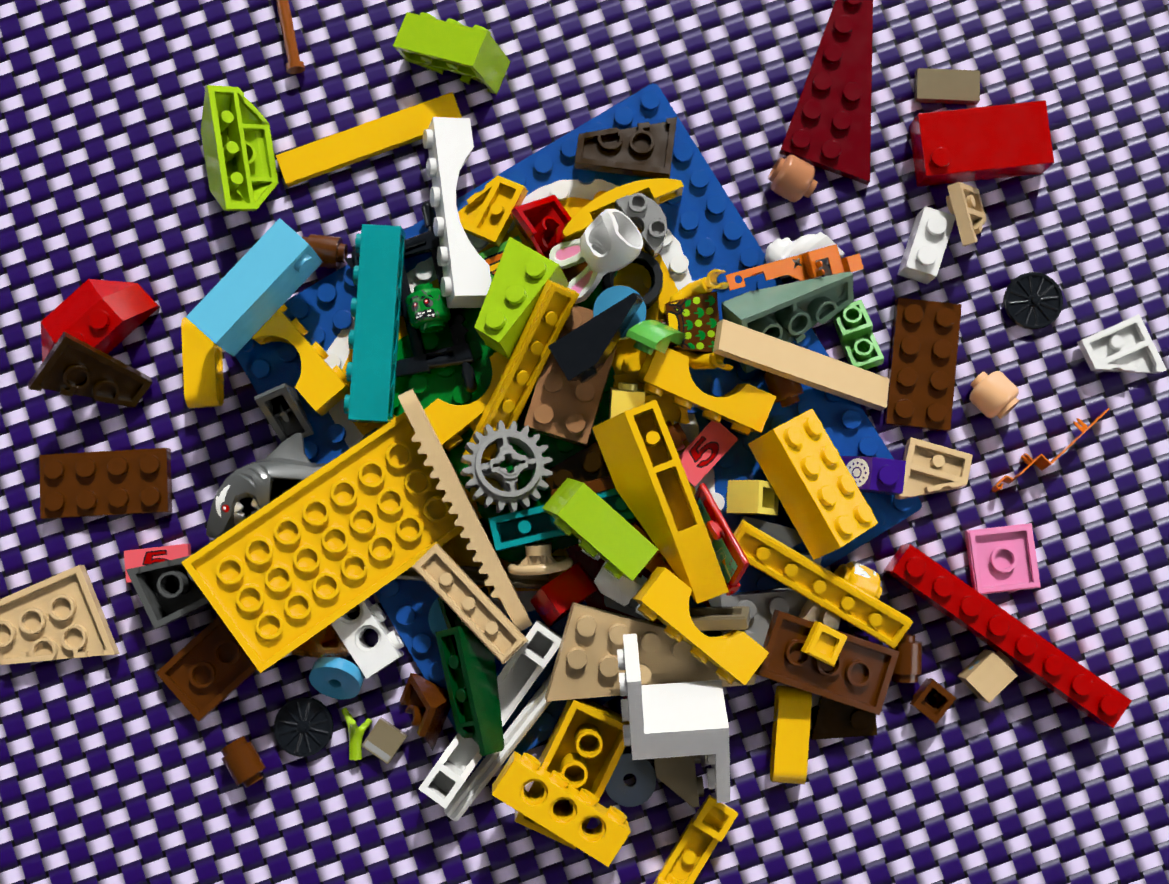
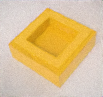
[801,621,848,667]

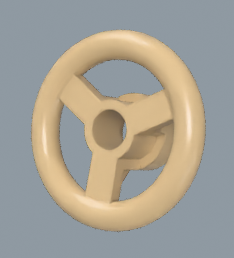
[507,542,573,576]

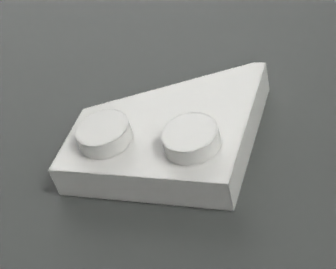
[1077,314,1167,374]

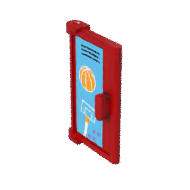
[694,483,750,596]

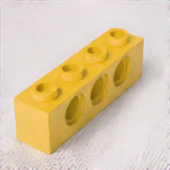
[492,751,631,867]

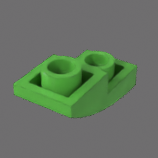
[832,300,884,370]
[626,320,686,355]

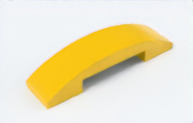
[563,178,684,242]
[653,795,738,884]

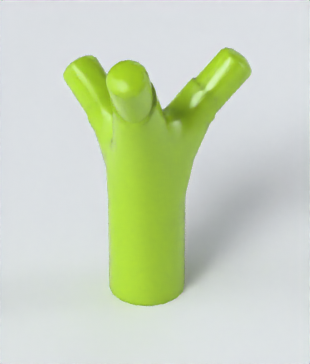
[341,708,372,761]

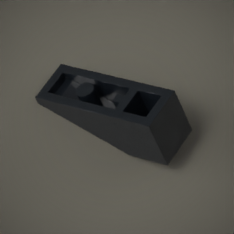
[548,293,644,383]

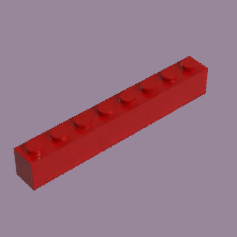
[884,544,1132,728]

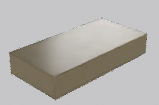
[914,68,980,105]
[689,606,750,631]

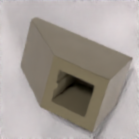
[653,755,704,807]

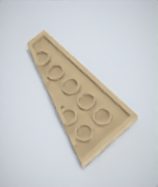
[0,565,120,665]
[545,602,757,702]

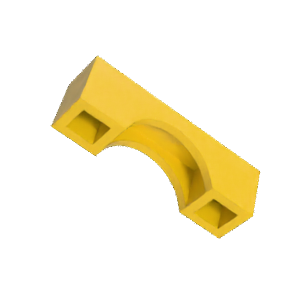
[252,304,350,416]
[636,348,776,436]
[424,352,509,452]
[633,566,769,685]

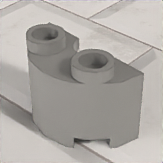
[615,193,667,259]

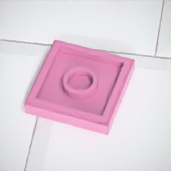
[964,523,1041,594]

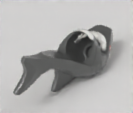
[206,428,380,539]

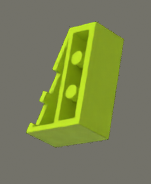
[393,12,511,95]
[474,236,569,359]
[542,478,659,581]

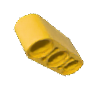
[181,317,224,409]
[770,686,812,785]

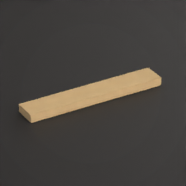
[713,319,890,411]

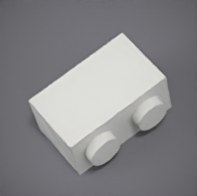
[897,206,955,284]

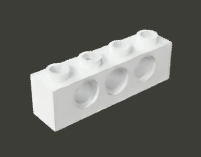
[331,598,404,679]

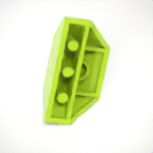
[201,85,279,211]

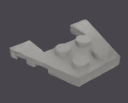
[708,552,822,647]

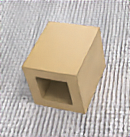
[957,649,1018,703]

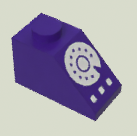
[840,456,906,496]

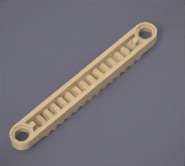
[398,388,533,631]

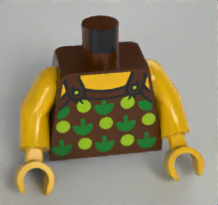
[656,269,734,371]

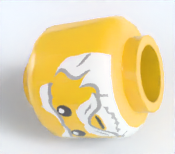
[834,561,882,600]

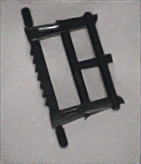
[345,202,478,393]

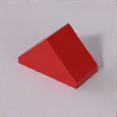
[530,562,598,627]

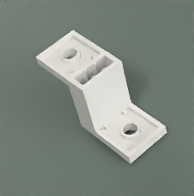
[617,634,730,803]

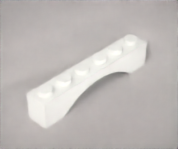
[423,117,491,308]
[418,620,562,809]

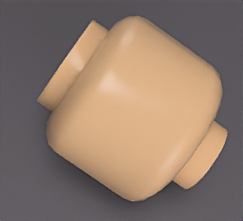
[969,371,1019,419]

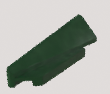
[435,587,504,756]

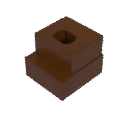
[910,678,957,724]

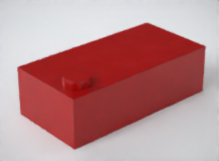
[909,100,1054,187]

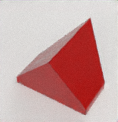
[511,194,572,259]

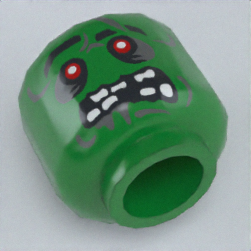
[405,283,451,333]

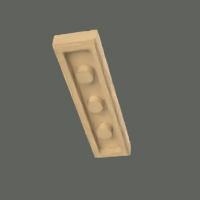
[412,543,529,664]

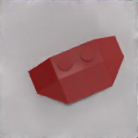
[41,279,160,363]

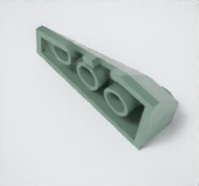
[721,272,854,373]

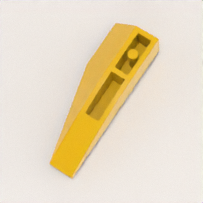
[592,400,729,604]

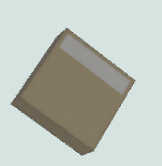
[361,717,408,764]

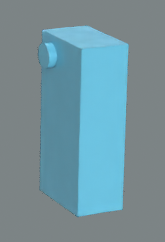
[186,218,323,357]

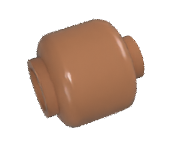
[768,155,818,203]

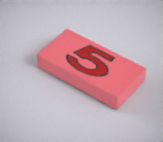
[679,421,738,488]
[123,544,191,583]

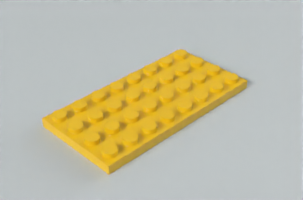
[181,412,482,673]

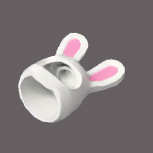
[549,209,643,304]

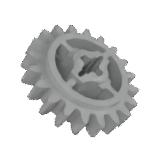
[460,420,553,513]

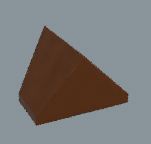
[400,673,451,751]

